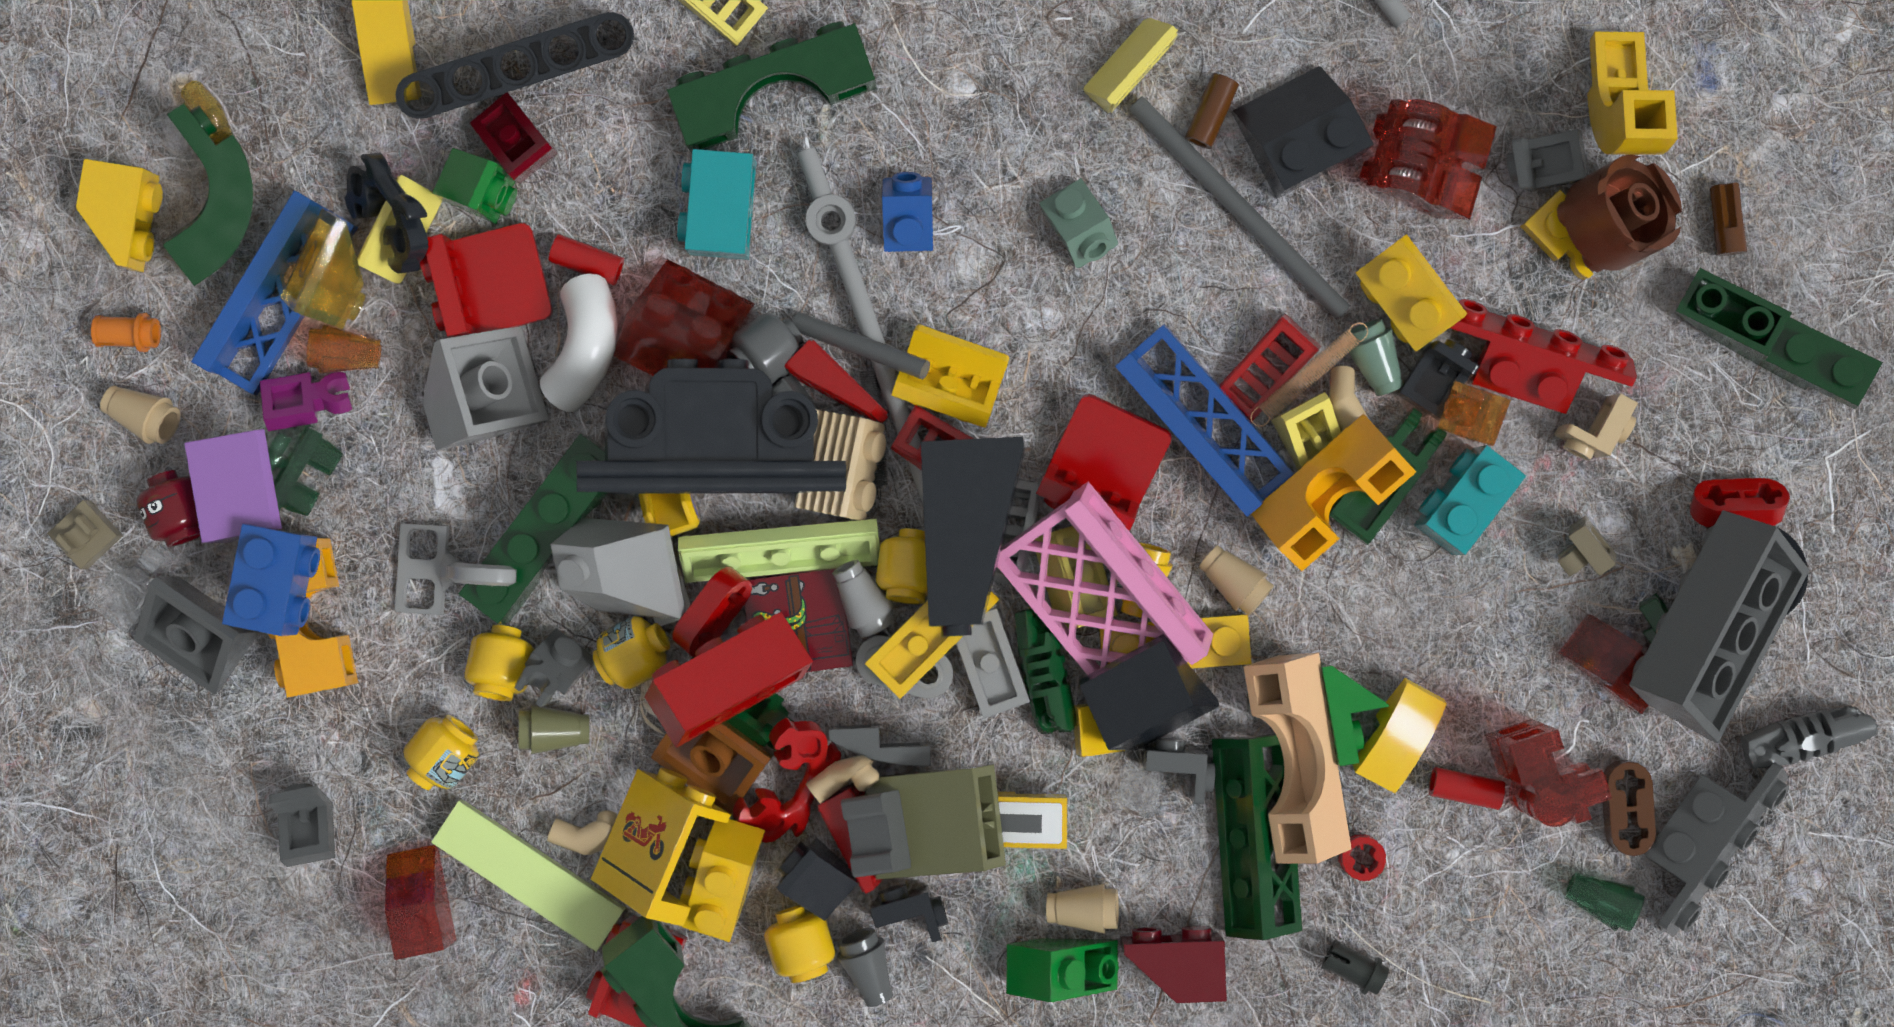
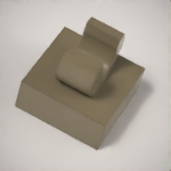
[47,500,123,570]
[1557,515,1616,577]

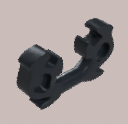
[344,152,428,274]

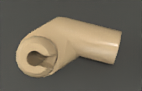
[806,755,879,804]

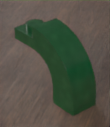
[163,101,253,286]

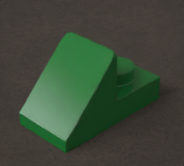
[1321,663,1389,766]

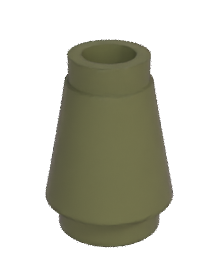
[518,705,589,755]

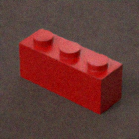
[644,612,813,748]

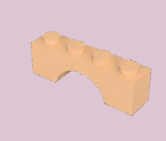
[1243,652,1352,864]

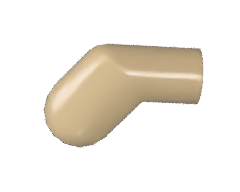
[1329,366,1368,432]
[547,810,618,855]

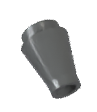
[837,928,893,1007]

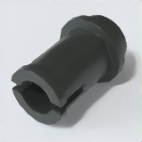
[1321,939,1389,995]

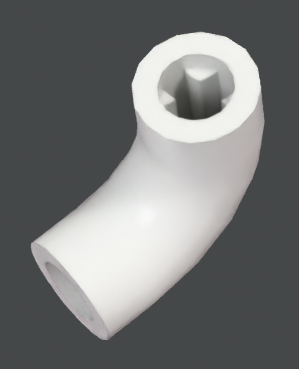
[540,274,618,412]

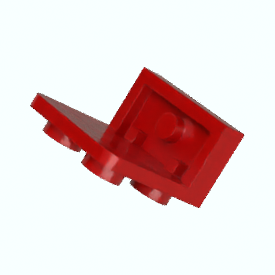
[420,223,553,338]
[1036,394,1171,531]

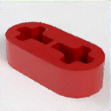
[1689,478,1790,528]
[672,567,752,657]

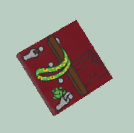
[745,568,853,672]

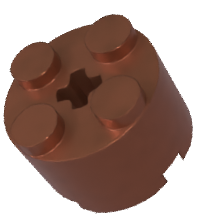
[1557,155,1682,272]

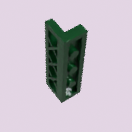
[1212,734,1302,941]

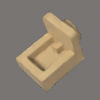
[1554,393,1638,461]

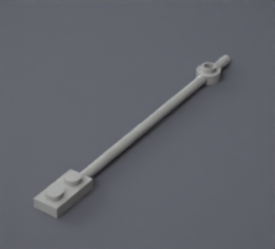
[797,147,1030,719]

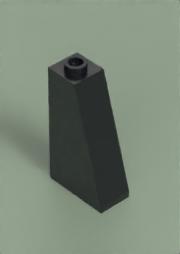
[921,436,1025,637]

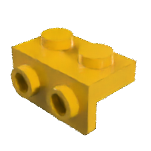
[1355,234,1467,352]
[891,324,1009,428]

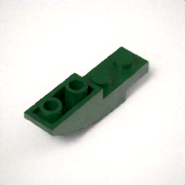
[1675,268,1883,409]

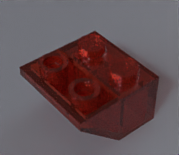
[613,259,755,376]

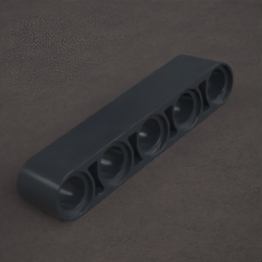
[395,12,634,119]

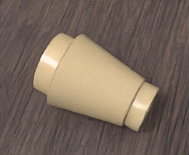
[100,385,181,444]
[1198,545,1274,616]
[1046,883,1119,934]

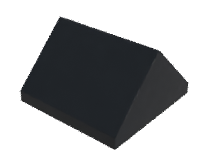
[1079,634,1219,751]

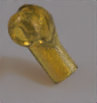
[181,81,233,143]

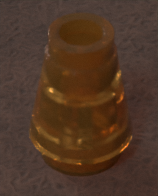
[306,324,382,373]

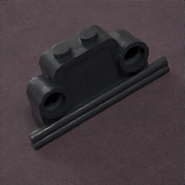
[576,359,846,494]

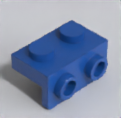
[222,524,320,636]

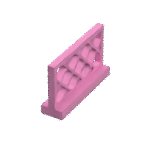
[997,481,1213,675]

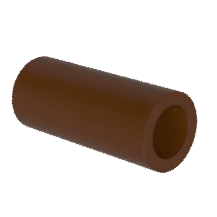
[1184,73,1239,149]

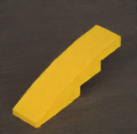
[352,0,422,105]

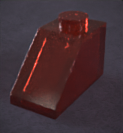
[385,844,457,960]

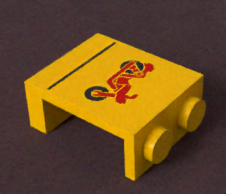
[591,768,731,926]

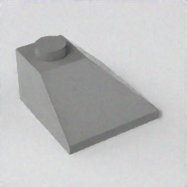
[422,326,549,451]
[550,518,685,619]

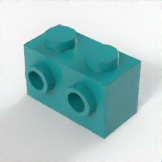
[677,149,757,260]
[1414,445,1526,555]

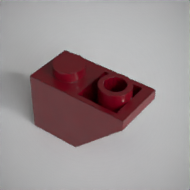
[1120,925,1227,1003]

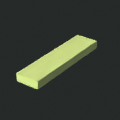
[678,519,880,583]
[431,799,626,952]

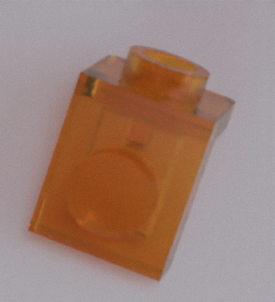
[1438,381,1511,446]

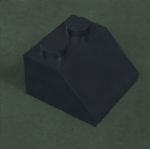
[1231,66,1374,199]

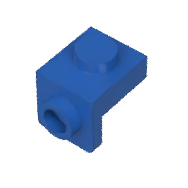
[882,172,933,252]

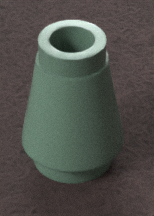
[1345,319,1404,396]

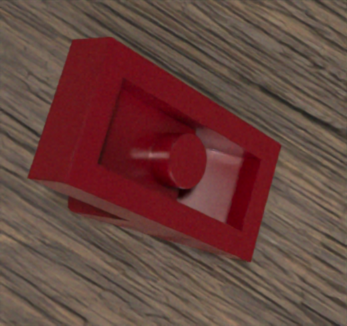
[469,92,558,184]

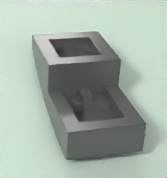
[829,724,931,766]

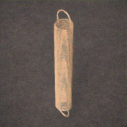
[1251,323,1368,427]

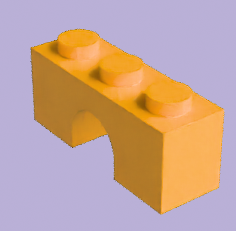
[1251,413,1416,571]
[268,538,358,698]

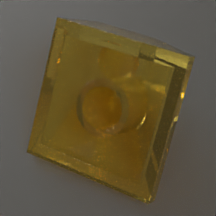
[280,208,365,329]

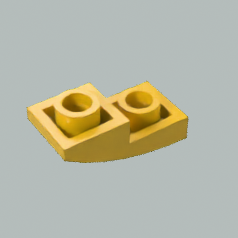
[1352,678,1447,793]

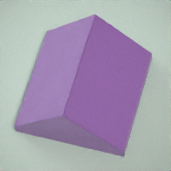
[184,429,282,543]

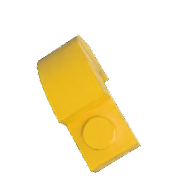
[1587,31,1678,155]

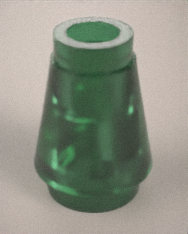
[1564,871,1645,932]

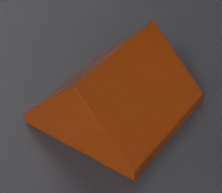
[650,721,774,814]

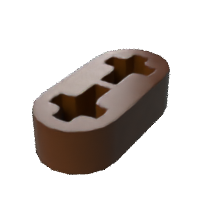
[1601,760,1656,856]

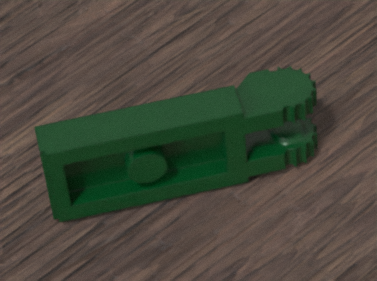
[1329,407,1447,545]

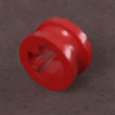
[1338,834,1386,881]

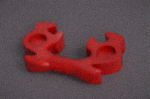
[732,718,841,843]

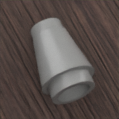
[832,559,895,637]

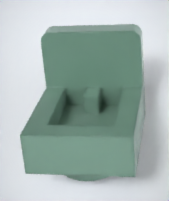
[1039,178,1118,268]

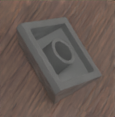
[134,576,259,695]

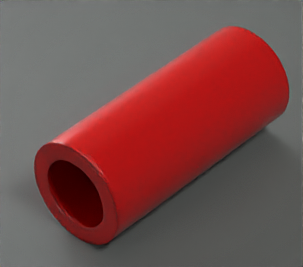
[548,234,624,285]
[1429,767,1505,810]

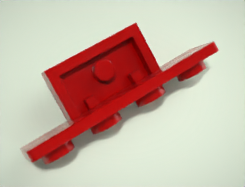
[1450,299,1637,414]

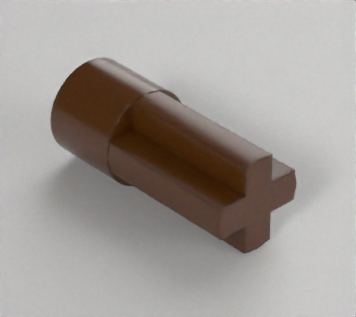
[1710,182,1747,256]

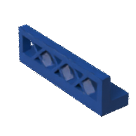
[191,190,358,396]
[1115,323,1295,517]

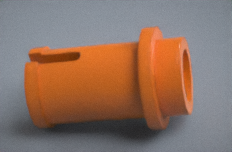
[91,313,161,352]

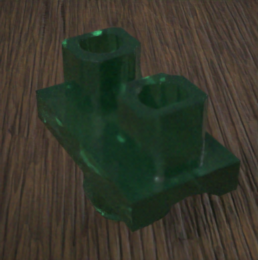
[267,424,343,516]

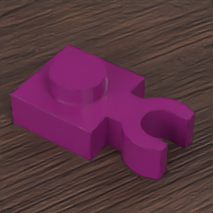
[260,372,352,432]

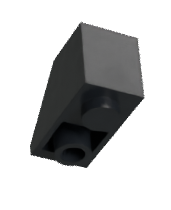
[776,837,858,921]

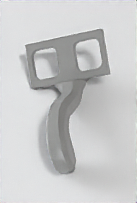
[395,523,517,615]

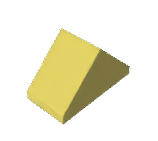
[1271,392,1341,470]

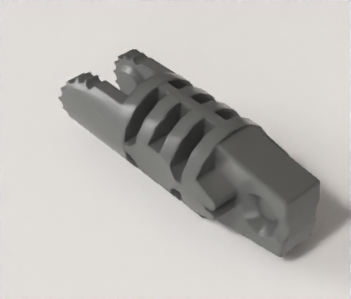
[1741,705,1879,769]

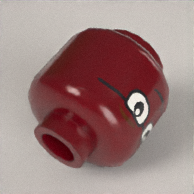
[136,470,201,547]

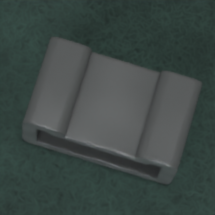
[841,790,911,878]

